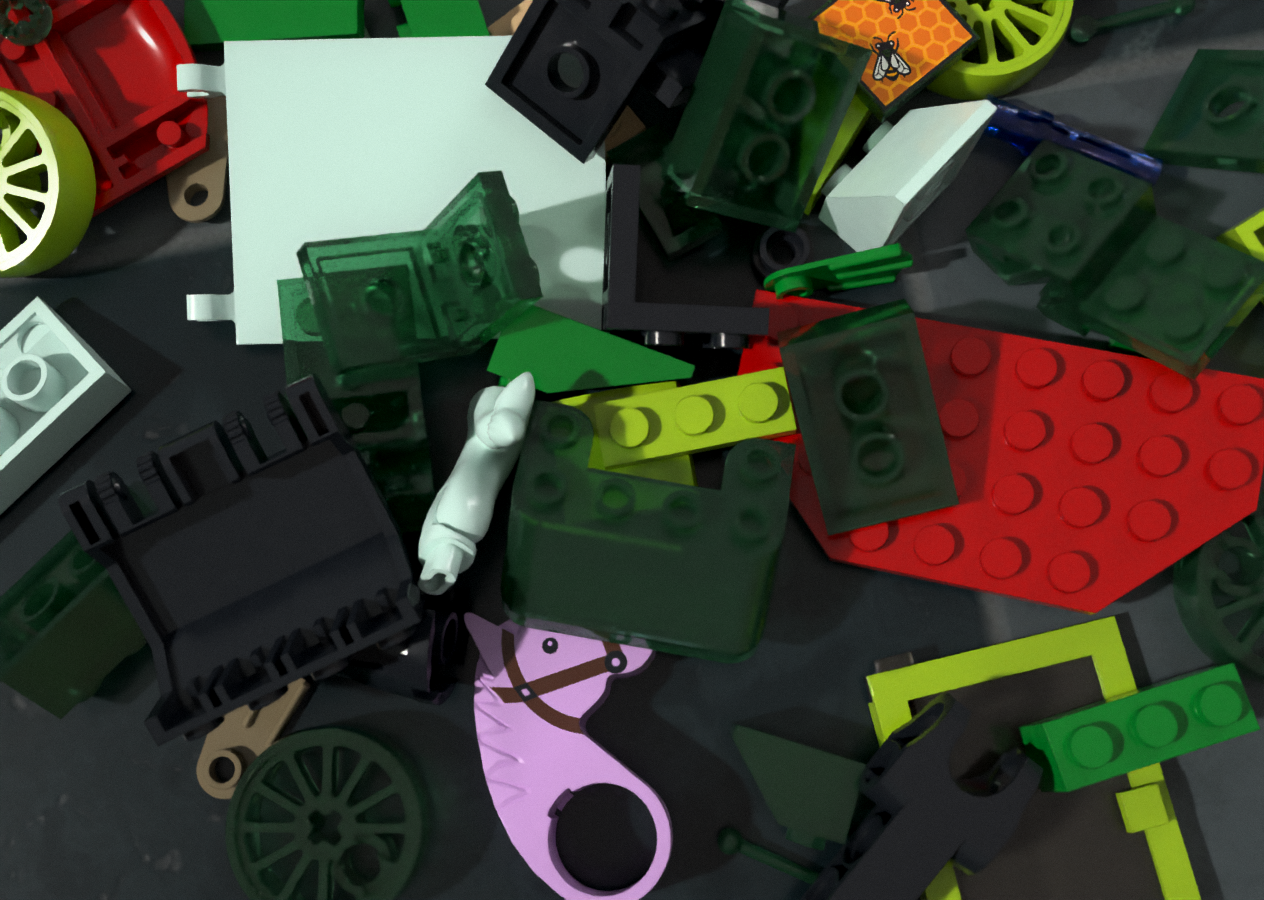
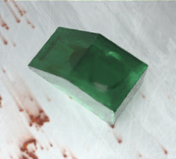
[729,723,866,850]

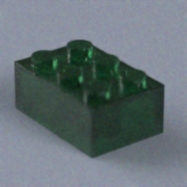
[659,0,873,233]

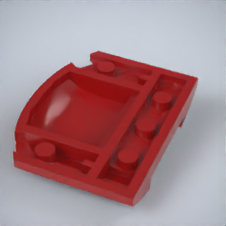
[0,0,210,218]

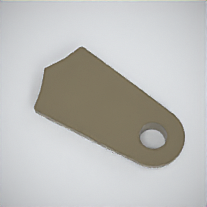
[166,95,229,223]
[196,677,311,799]

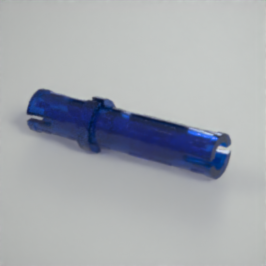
[982,94,1163,197]

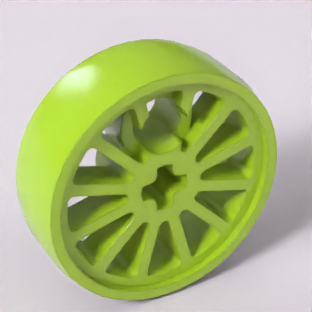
[894,0,1073,100]
[0,87,96,278]

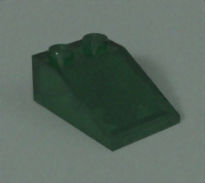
[777,298,959,536]

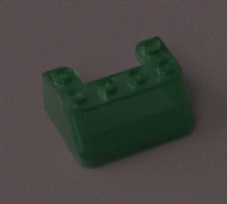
[500,399,796,663]

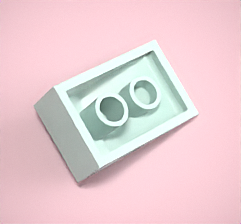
[818,100,998,252]

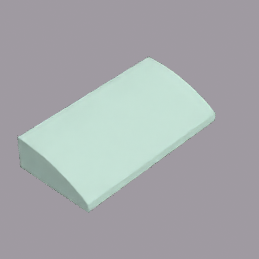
[0,296,132,515]

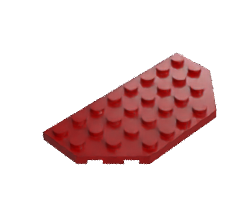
[737,289,1264,615]

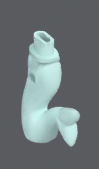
[418,372,537,595]

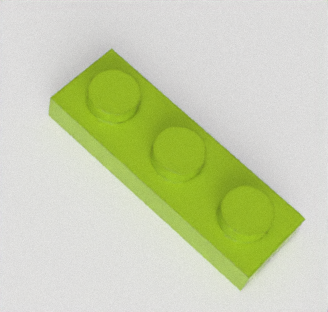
[592,367,797,471]

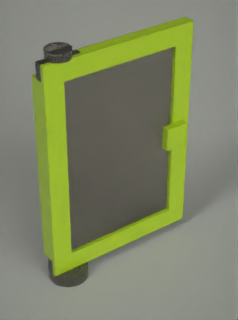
[864,616,1201,900]

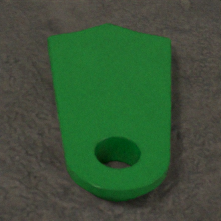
[763,243,913,300]

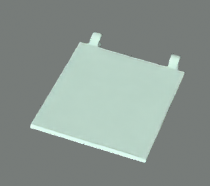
[176,35,610,345]

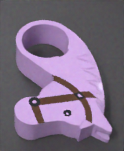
[464,609,673,900]

